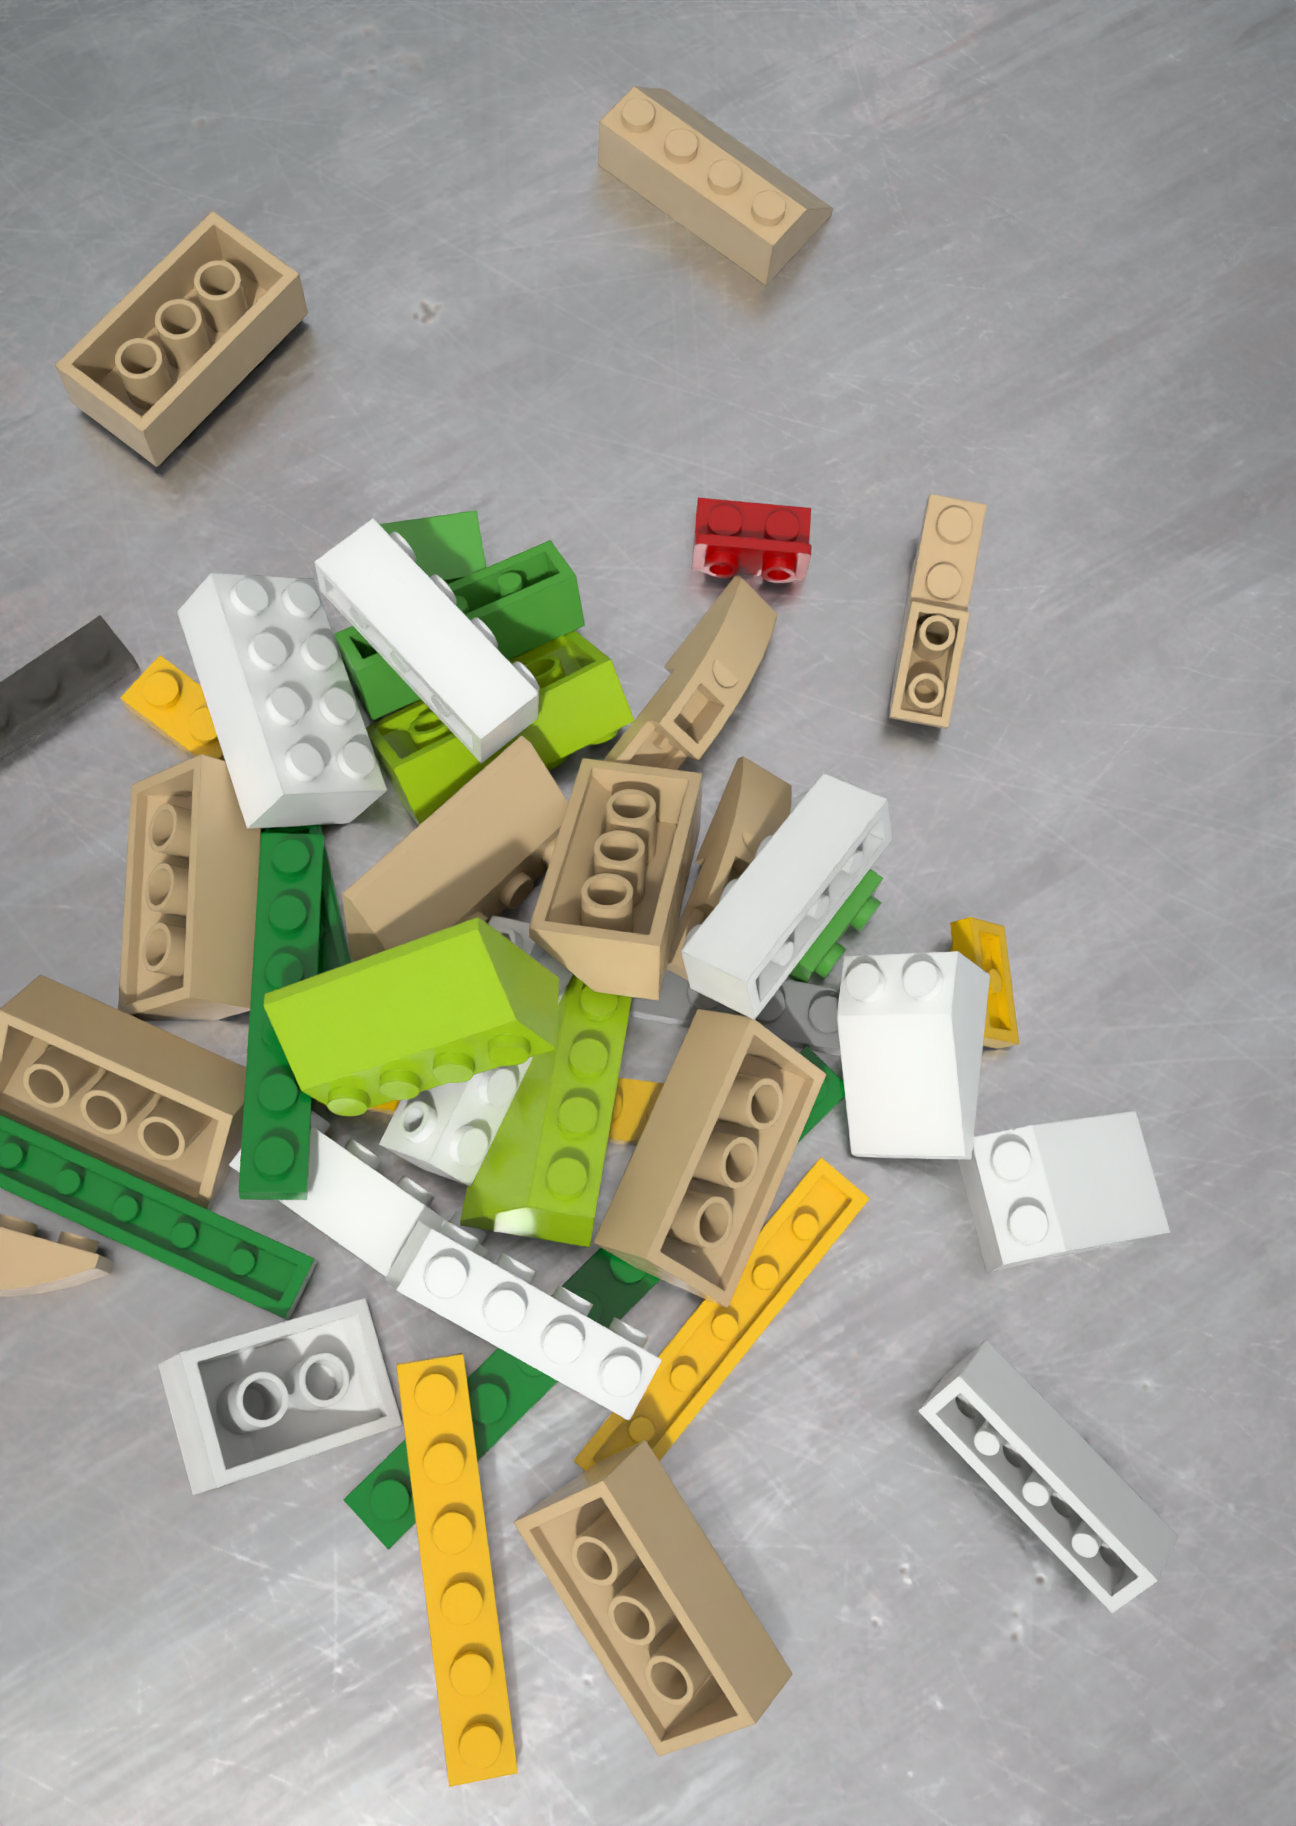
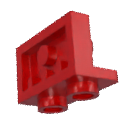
[691,497,812,583]

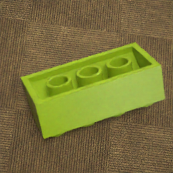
[366,630,634,826]
[263,917,559,1116]
[460,974,632,1247]

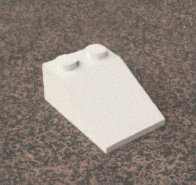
[837,951,990,1160]
[958,1111,1170,1273]
[158,1298,402,1495]

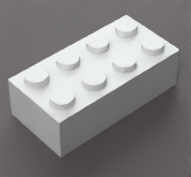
[177,573,387,829]

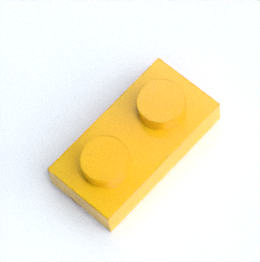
[120,655,225,761]
[950,917,1019,1049]

